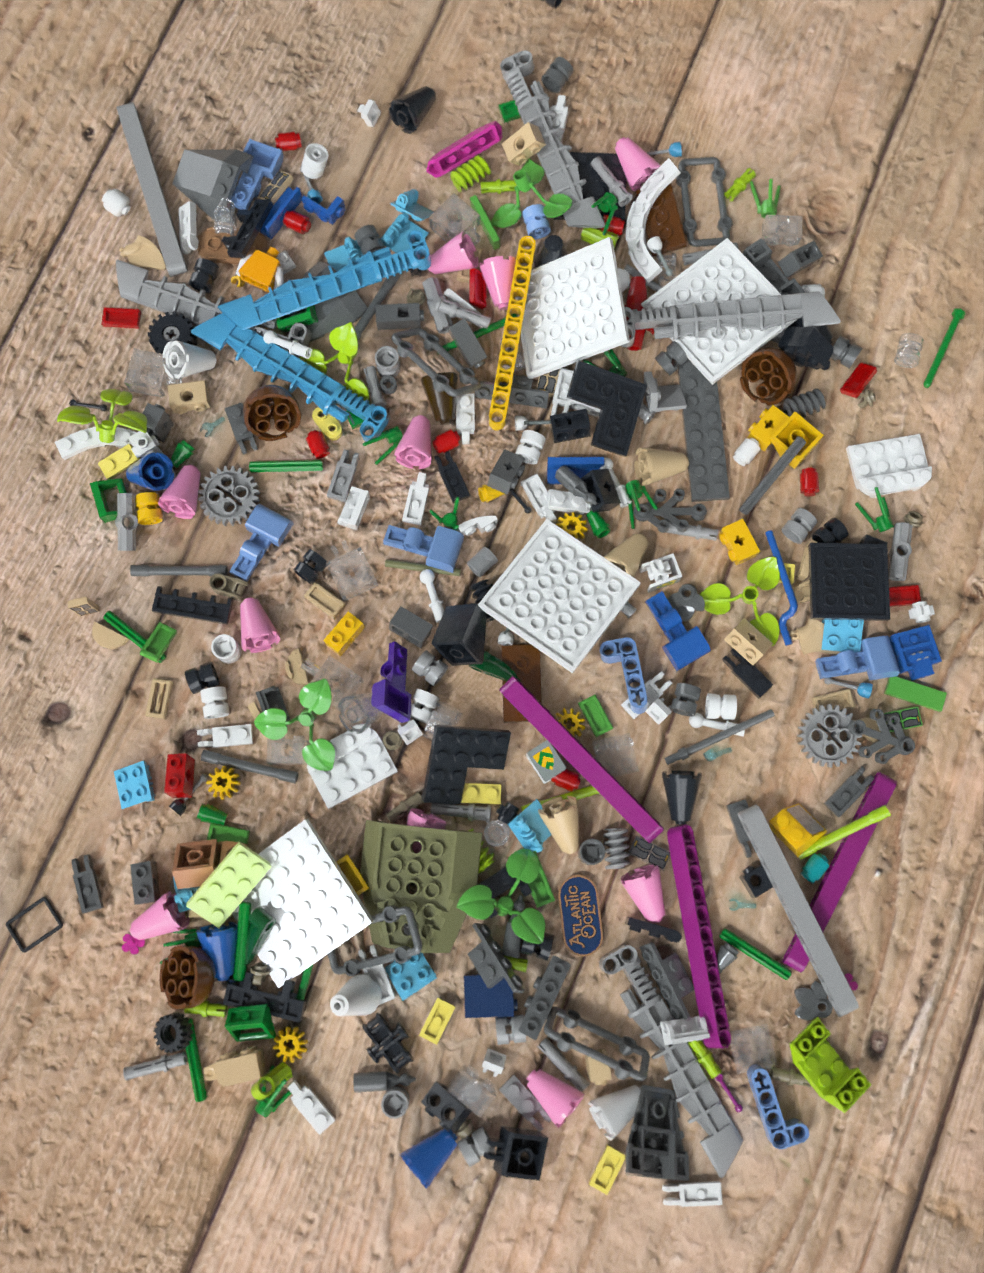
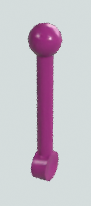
[715,1074,743,1112]

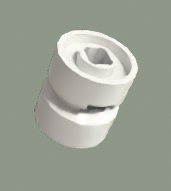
[301,143,328,179]
[515,430,546,465]
[211,634,241,664]
[200,687,230,719]
[411,689,439,724]
[705,693,737,720]

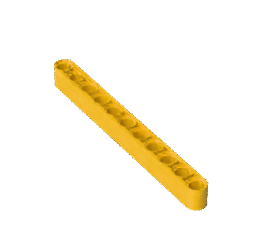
[489,236,536,431]

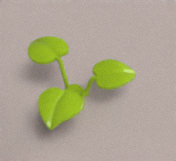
[299,322,370,404]
[57,389,147,443]
[699,557,780,646]

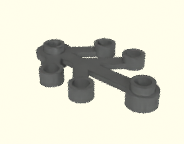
[633,489,707,533]
[848,709,915,764]

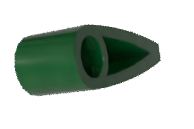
[469,651,520,682]
[245,906,276,964]

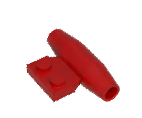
[626,276,654,351]

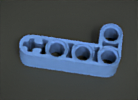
[600,637,648,714]
[747,1064,809,1149]

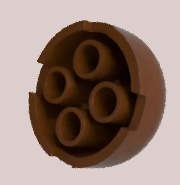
[740,347,797,406]
[243,385,301,441]
[160,945,216,1009]

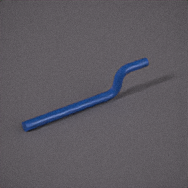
[765,530,798,646]

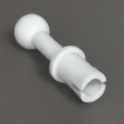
[263,330,312,359]
[600,457,632,508]
[420,569,444,623]
[689,713,745,737]

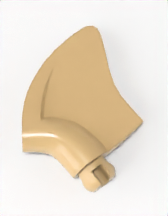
[119,235,166,271]
[790,618,840,655]

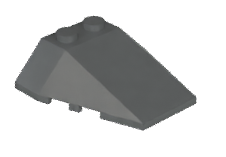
[172,149,254,225]
[743,238,805,295]
[285,261,368,343]
[625,1085,689,1181]

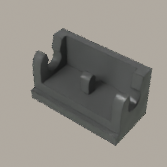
[389,606,433,648]
[255,686,290,721]

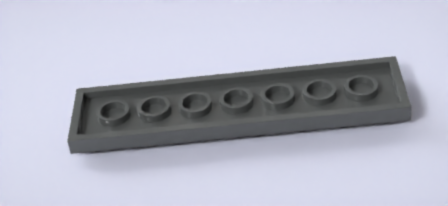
[677,359,730,502]

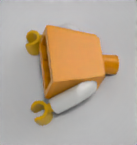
[231,247,284,293]

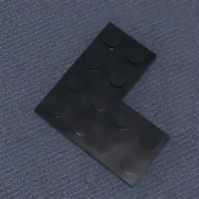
[566,360,647,457]
[422,725,511,805]

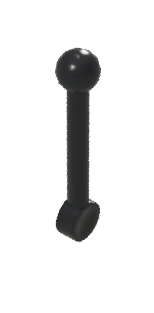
[69,399,107,412]
[510,488,532,514]

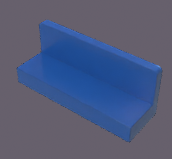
[259,187,302,240]
[547,457,604,485]

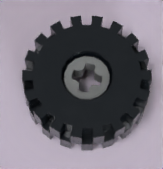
[148,312,198,360]

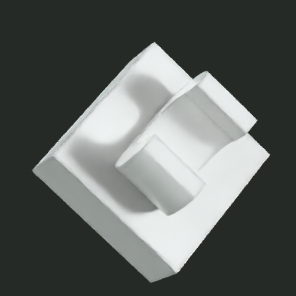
[357,100,381,127]
[276,250,296,274]
[645,698,672,725]
[397,720,423,745]
[482,1048,507,1077]

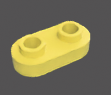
[312,407,343,440]

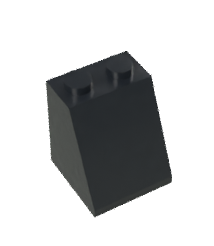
[431,603,487,666]

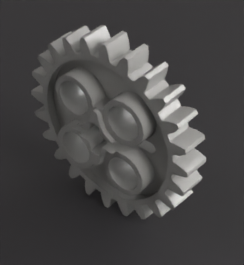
[198,466,260,526]
[797,704,862,768]

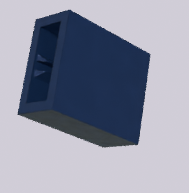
[464,974,518,1018]

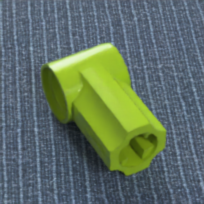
[581,228,619,248]
[251,1062,293,1100]

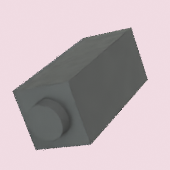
[375,303,424,330]
[448,318,487,369]

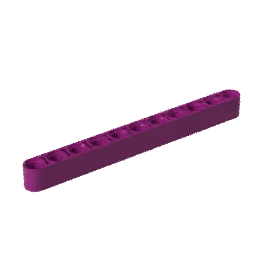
[499,676,665,843]
[782,771,897,973]
[667,824,731,1048]

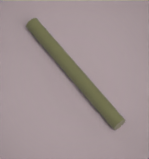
[385,559,461,576]

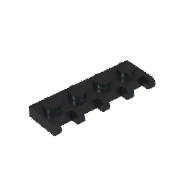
[152,586,233,625]

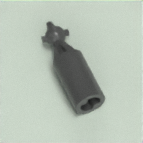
[555,466,597,505]
[502,895,525,958]
[353,1071,416,1093]

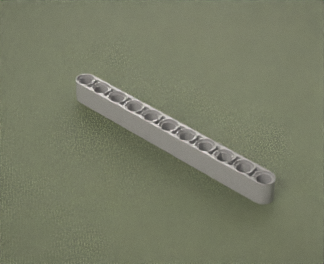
[116,102,188,277]
[738,804,859,1017]

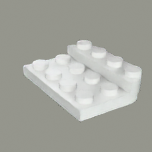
[846,434,932,498]
[307,726,398,809]

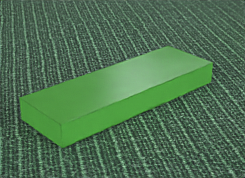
[470,195,500,251]
[884,677,947,712]
[515,848,555,908]

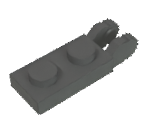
[224,402,258,455]
[824,766,874,817]
[726,800,751,858]
[71,854,104,914]

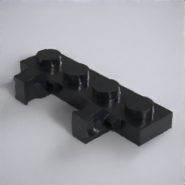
[222,199,273,258]
[478,867,532,918]
[223,971,306,1022]

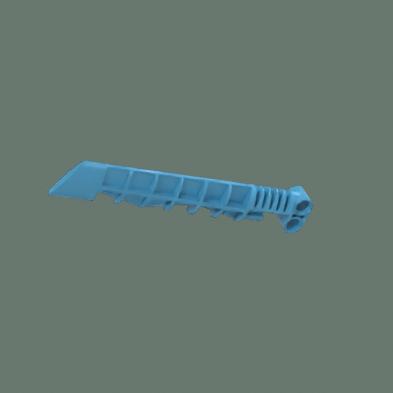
[217,230,432,330]
[191,313,389,442]

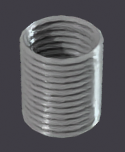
[467,547,498,577]

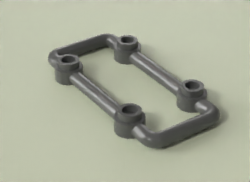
[676,157,733,247]
[392,328,481,397]
[328,905,422,977]
[544,1006,650,1081]

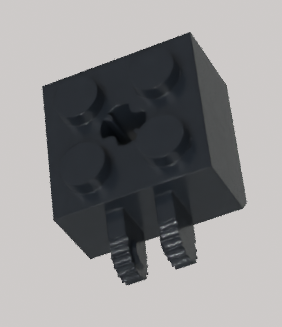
[777,326,834,370]
[484,1126,548,1181]

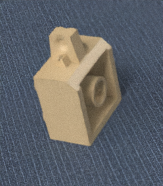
[204,1046,267,1087]

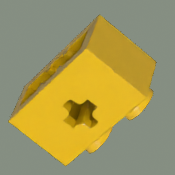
[747,405,789,452]
[719,519,760,566]
[323,611,365,657]

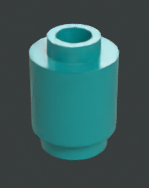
[800,853,830,884]

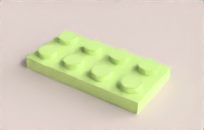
[186,842,271,928]

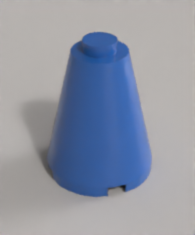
[126,452,174,491]
[197,922,238,981]
[400,1129,458,1189]

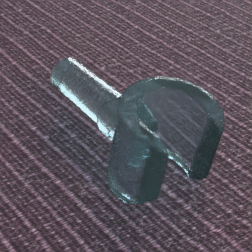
[200,417,225,437]
[703,747,732,761]
[729,899,756,911]

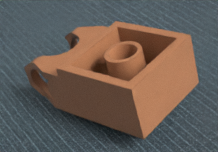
[172,839,247,889]

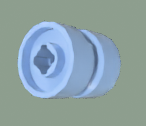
[522,204,551,239]

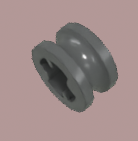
[380,376,397,395]

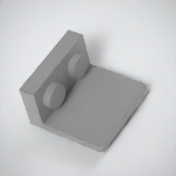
[643,371,687,412]

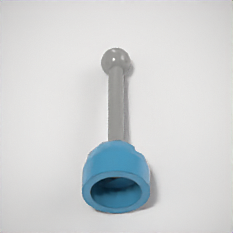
[646,142,682,157]
[300,167,322,204]
[824,678,873,699]

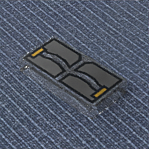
[628,835,671,871]

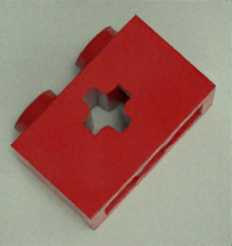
[164,753,195,798]

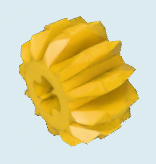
[556,512,588,540]
[556,708,585,737]
[206,766,241,800]
[273,1026,308,1063]

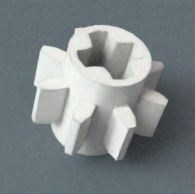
[646,559,672,583]
[908,601,935,623]

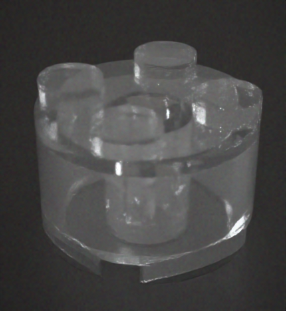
[423,700,463,740]

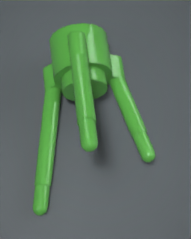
[750,178,781,219]

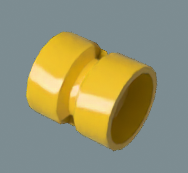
[135,492,163,525]

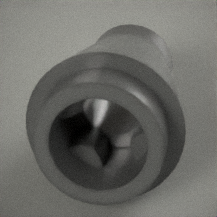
[716,942,739,973]

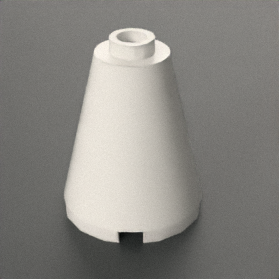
[163,340,217,379]
[330,974,382,1016]
[588,1085,641,1140]

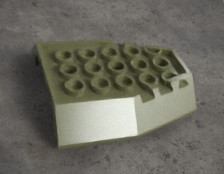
[360,820,482,953]

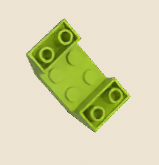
[790,1017,871,1113]

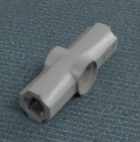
[422,277,453,334]
[115,493,138,551]
[888,522,913,581]

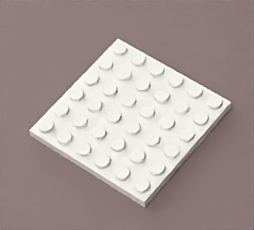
[515,237,630,379]
[641,238,797,385]
[478,519,641,673]
[232,819,374,988]

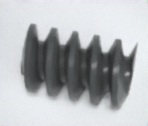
[783,389,826,417]

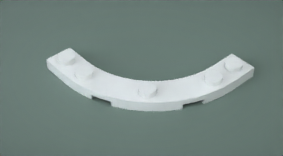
[626,159,681,283]
[55,427,176,490]

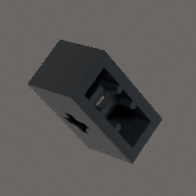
[581,469,621,512]

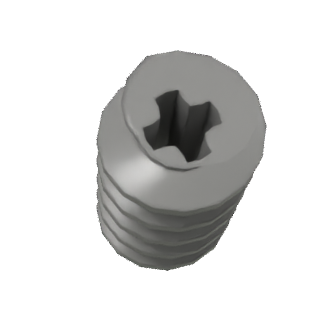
[603,828,630,869]

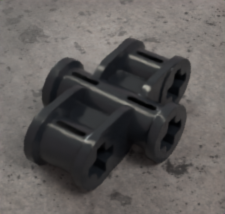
[362,1012,414,1074]

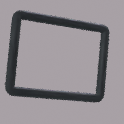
[6,897,63,953]

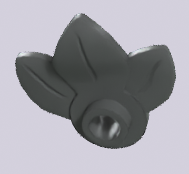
[668,584,705,621]
[794,981,832,1021]

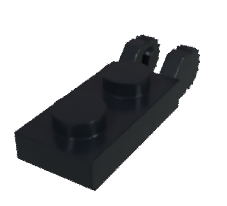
[434,451,470,504]
[722,648,773,699]
[625,917,682,943]

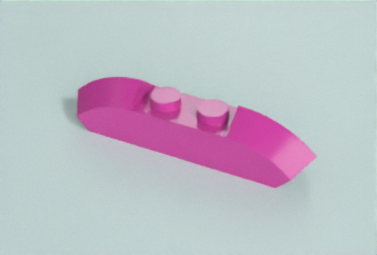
[426,121,503,178]

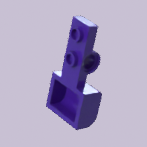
[371,641,412,723]

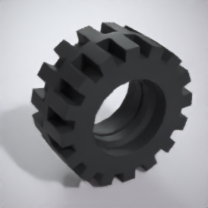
[154,1013,193,1053]

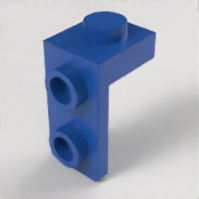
[302,195,345,225]

